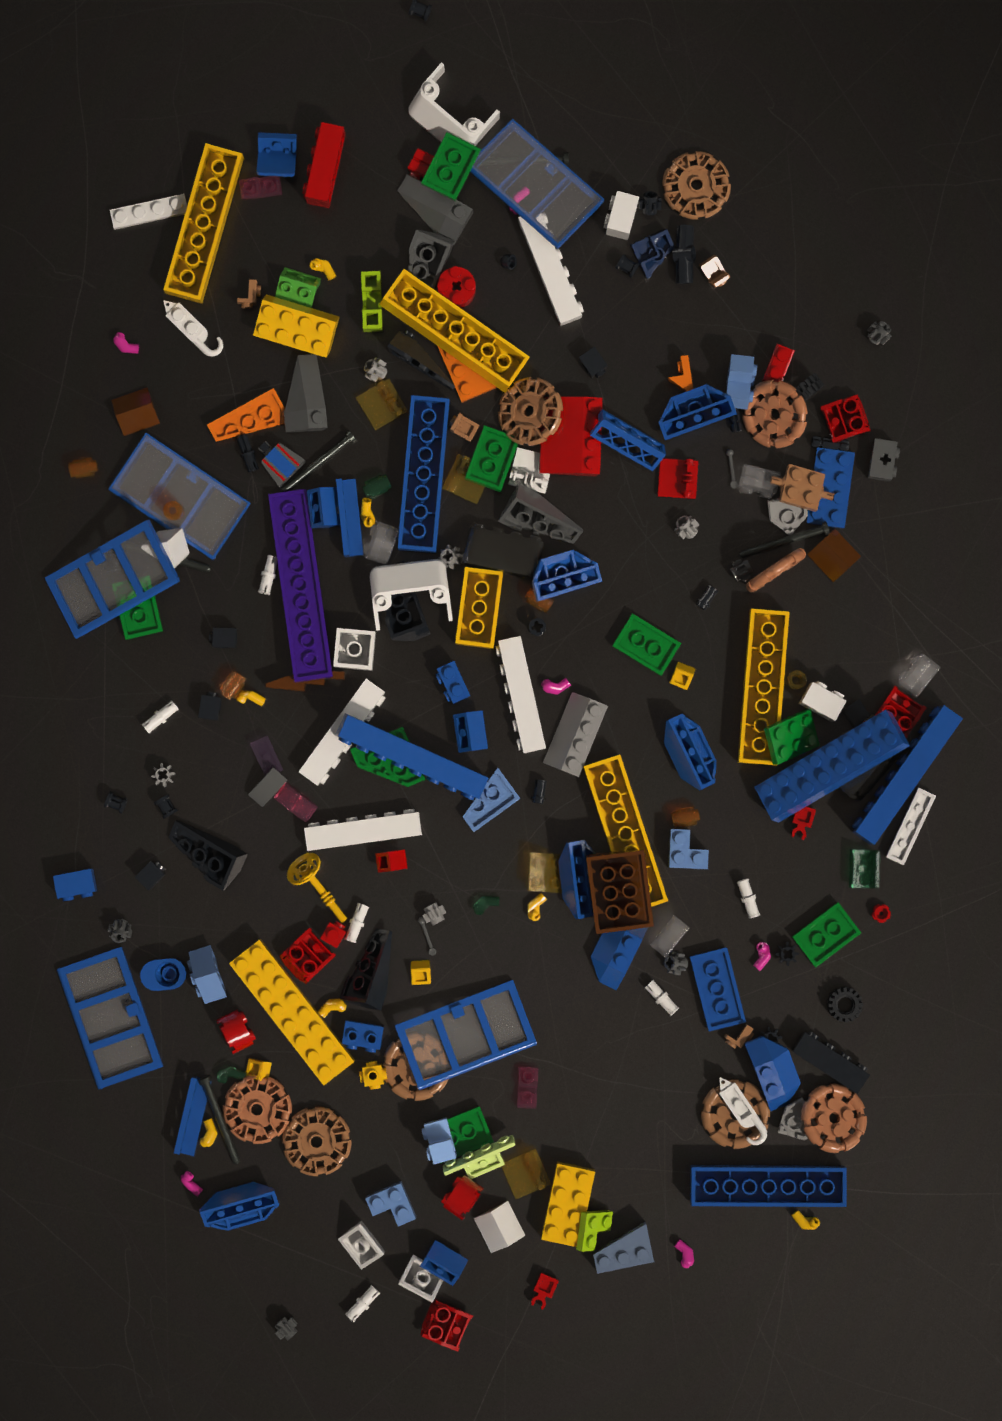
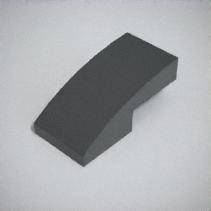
[248,767,288,807]

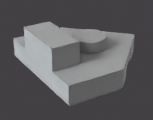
[767,498,808,536]
[778,1097,817,1140]

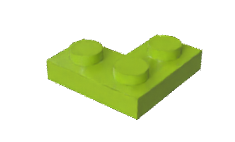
[576,1210,613,1252]

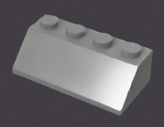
[543,692,608,777]

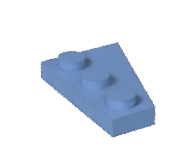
[463,768,520,832]

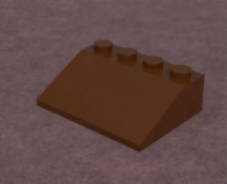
[586,850,654,934]

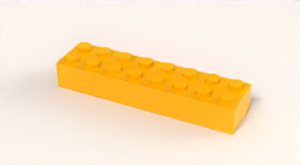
[163,143,244,304]
[379,269,530,393]
[737,609,790,766]
[583,755,668,907]
[229,939,355,1085]

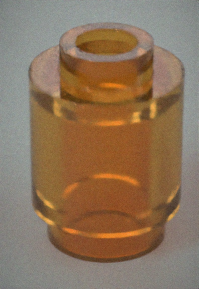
[68,457,98,479]
[163,501,185,521]
[525,587,555,613]
[219,671,246,700]
[671,806,700,829]

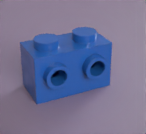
[307,487,341,528]
[435,661,471,704]
[453,711,488,753]
[53,869,97,901]
[342,1020,384,1053]
[420,1240,468,1286]

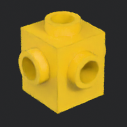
[359,1061,387,1090]

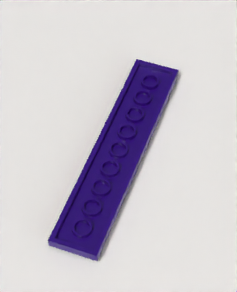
[268,489,333,683]

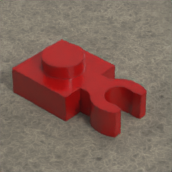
[791,807,816,840]
[531,1272,559,1310]

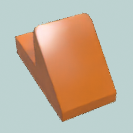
[667,355,693,392]

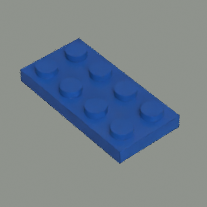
[806,447,855,529]
[689,947,746,1031]

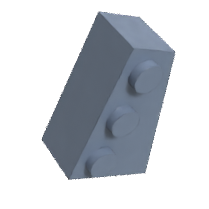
[593,1222,654,1274]

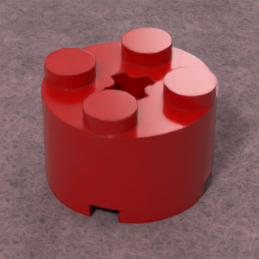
[437,266,476,308]
[216,1010,256,1054]
[441,1175,484,1220]

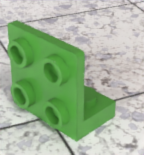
[275,267,321,308]

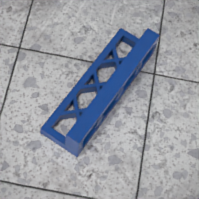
[590,409,666,471]
[336,479,364,557]
[174,1076,212,1156]

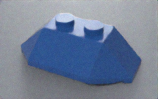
[658,384,737,440]
[532,550,602,602]
[664,714,717,791]
[558,840,596,919]
[591,927,648,990]
[744,1036,801,1111]
[199,1182,279,1231]

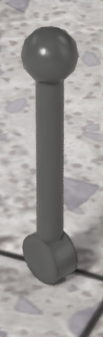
[726,449,738,489]
[418,917,436,956]

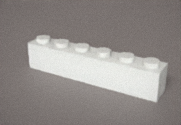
[518,212,584,326]
[495,636,546,754]
[299,679,386,786]
[304,809,422,851]

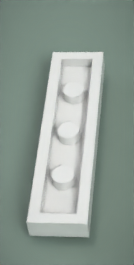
[110,194,187,230]
[886,788,936,865]

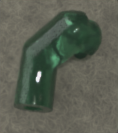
[473,896,500,915]
[217,1067,246,1083]

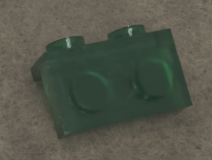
[849,849,881,889]

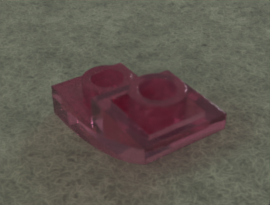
[239,176,282,199]
[274,783,318,822]
[517,1067,538,1109]

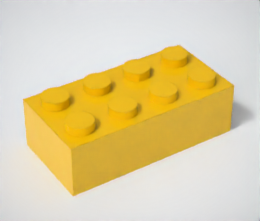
[253,294,339,358]
[455,567,503,649]
[541,1161,595,1247]

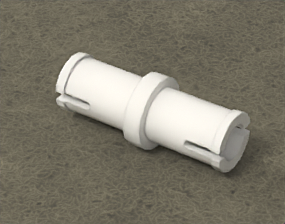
[258,555,278,595]
[142,700,179,734]
[737,878,760,919]
[344,903,369,943]
[645,980,679,1016]
[345,1285,380,1322]

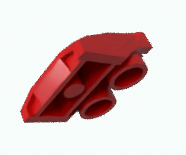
[821,394,871,443]
[875,686,927,738]
[280,928,336,984]
[420,1299,473,1352]

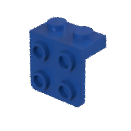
[256,132,297,177]

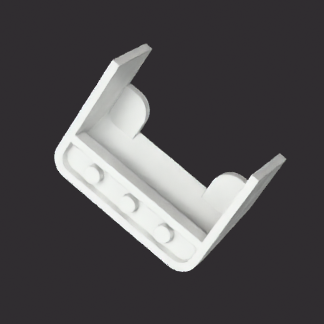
[409,62,500,146]
[370,559,453,631]

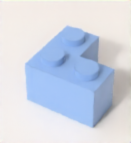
[421,1117,457,1164]

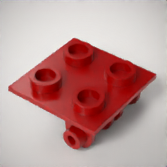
[658,458,698,499]

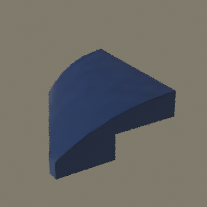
[630,229,674,279]

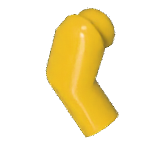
[309,258,336,281]
[360,498,375,527]
[236,690,266,706]
[527,893,547,921]
[318,999,347,1018]
[200,1118,217,1147]
[791,1210,820,1230]

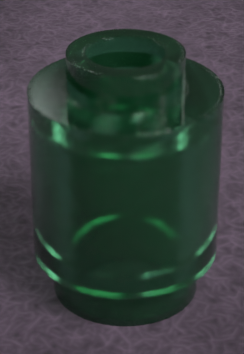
[362,474,392,499]

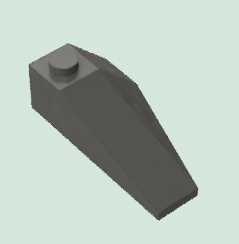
[398,175,473,246]
[408,229,455,290]
[283,354,327,433]
[498,483,583,544]

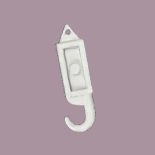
[163,300,223,357]
[719,1077,767,1145]

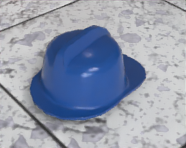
[140,958,186,991]

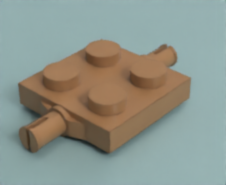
[770,464,834,512]

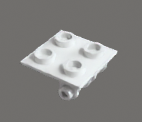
[508,447,550,494]

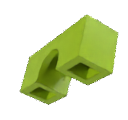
[361,271,383,332]

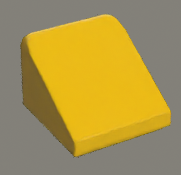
[670,662,695,690]
[411,960,431,985]
[245,1058,272,1081]

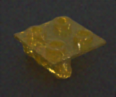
[356,379,408,431]
[442,454,485,504]
[527,853,562,893]
[502,1149,551,1199]

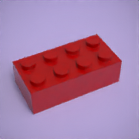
[302,122,346,208]

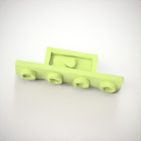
[443,1135,515,1179]

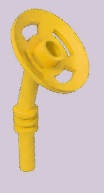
[287,853,347,923]

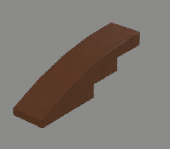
[266,671,345,692]

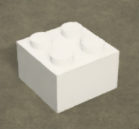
[603,191,639,240]
[333,628,376,671]
[798,681,846,722]

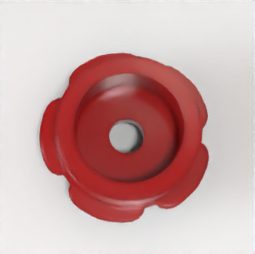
[872,904,891,923]

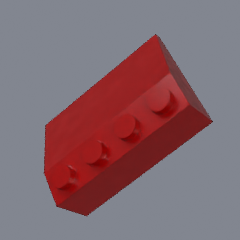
[539,397,603,476]

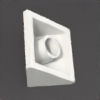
[142,528,190,569]
[474,1201,525,1253]
[338,1220,385,1270]
[398,1255,443,1302]

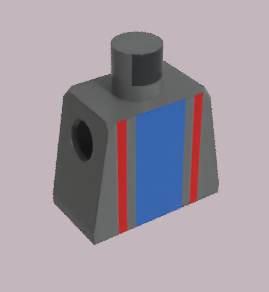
[258,441,305,488]

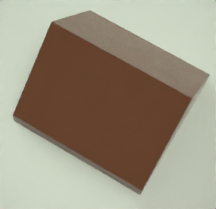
[111,387,160,436]
[807,529,861,582]

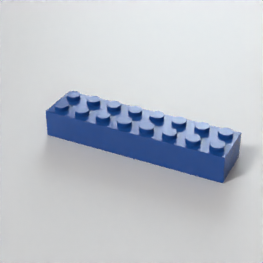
[398,395,450,553]
[852,705,963,845]
[755,710,910,823]
[336,713,489,800]
[690,1165,847,1207]

